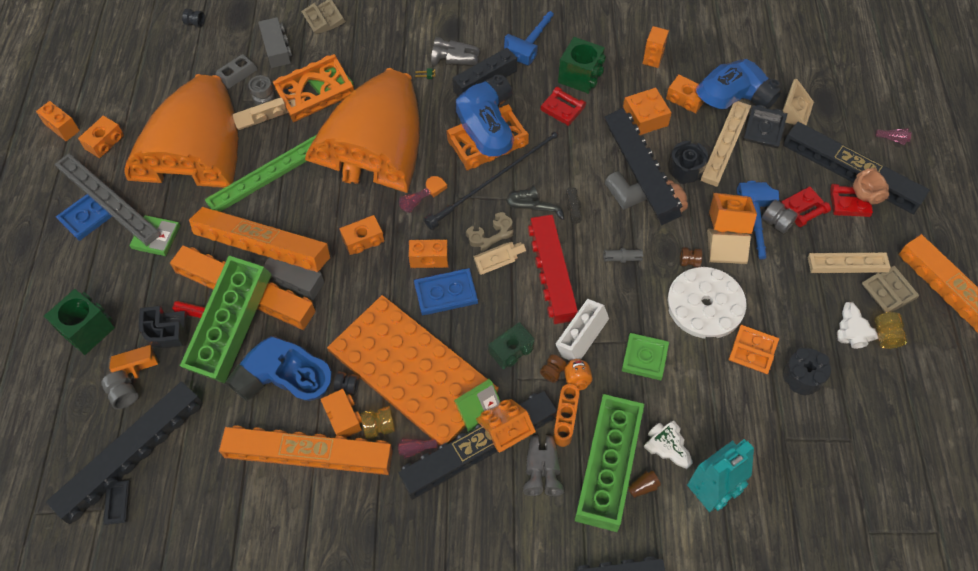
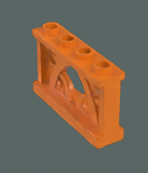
[273,54,354,122]
[447,104,529,170]

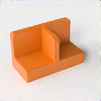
[109,345,158,378]

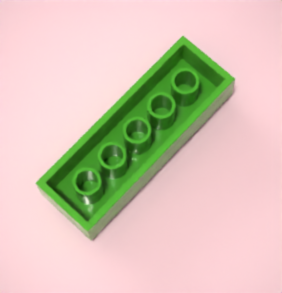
[180,256,272,383]
[575,394,644,532]

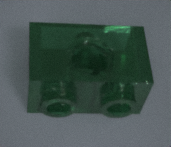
[488,322,534,369]

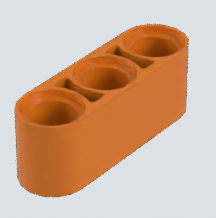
[553,384,579,447]

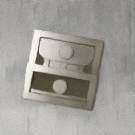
[301,0,346,34]
[862,266,919,314]

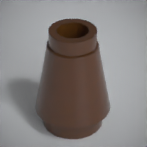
[628,470,661,498]

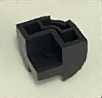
[139,306,188,348]

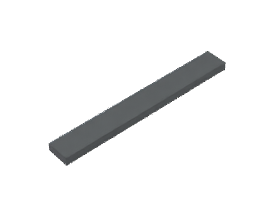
[55,154,161,247]

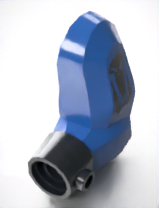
[696,59,782,109]
[456,74,514,157]

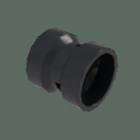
[182,9,205,27]
[334,371,360,395]

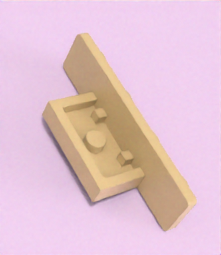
[233,93,296,130]

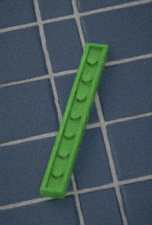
[205,135,316,212]

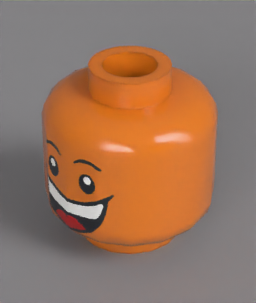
[564,359,593,390]

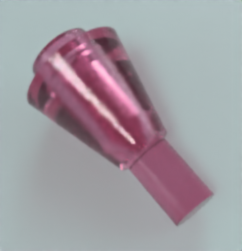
[876,128,912,145]
[399,188,430,213]
[398,438,437,459]

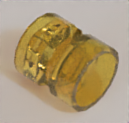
[875,312,907,349]
[361,406,395,439]

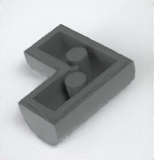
[605,172,647,210]

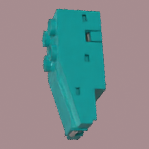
[687,439,754,513]

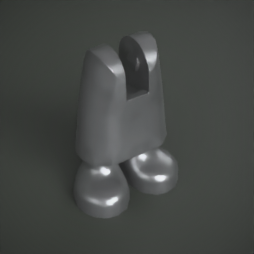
[431,37,480,66]
[523,435,564,496]

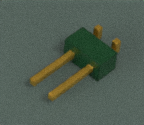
[415,68,435,79]

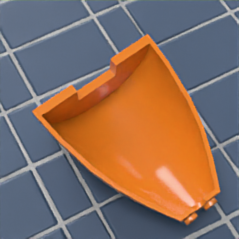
[305,68,420,193]
[125,74,238,188]

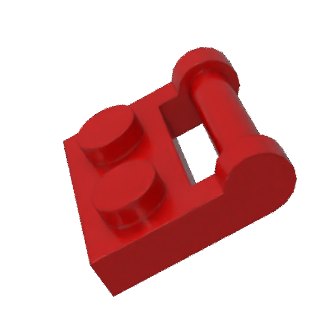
[541,86,586,126]
[830,184,873,217]
[781,187,831,227]

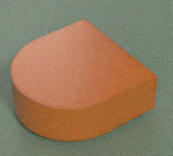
[426,176,448,197]

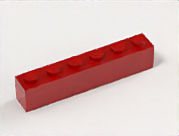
[527,215,578,324]

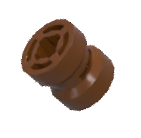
[680,247,702,268]
[540,354,567,383]

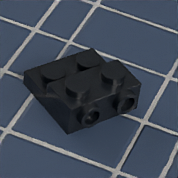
[743,105,788,148]

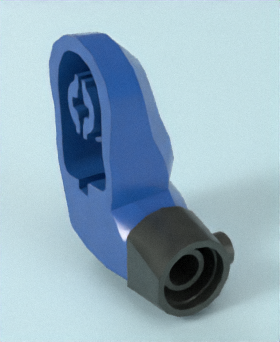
[226,336,331,401]

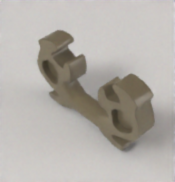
[466,212,513,251]

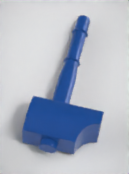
[504,11,553,66]
[737,181,779,259]

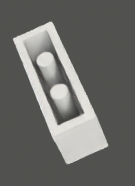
[556,299,609,361]

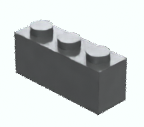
[258,17,292,68]
[263,257,324,301]

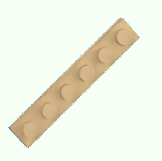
[700,101,751,187]

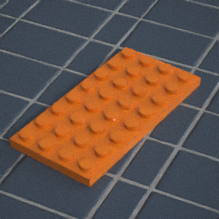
[327,295,498,446]

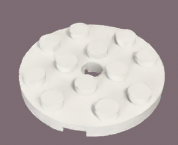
[667,267,746,338]

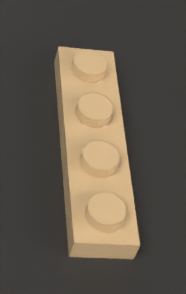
[808,253,891,273]

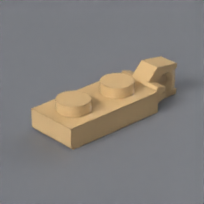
[473,242,526,275]

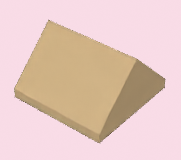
[782,79,814,125]
[707,229,751,264]

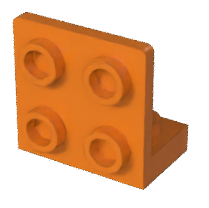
[476,399,536,453]

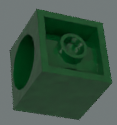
[558,37,606,94]
[43,289,115,355]

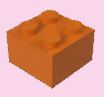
[623,88,672,135]
[709,193,757,234]

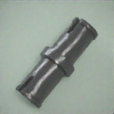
[603,248,643,263]

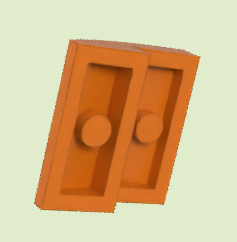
[729,325,779,374]

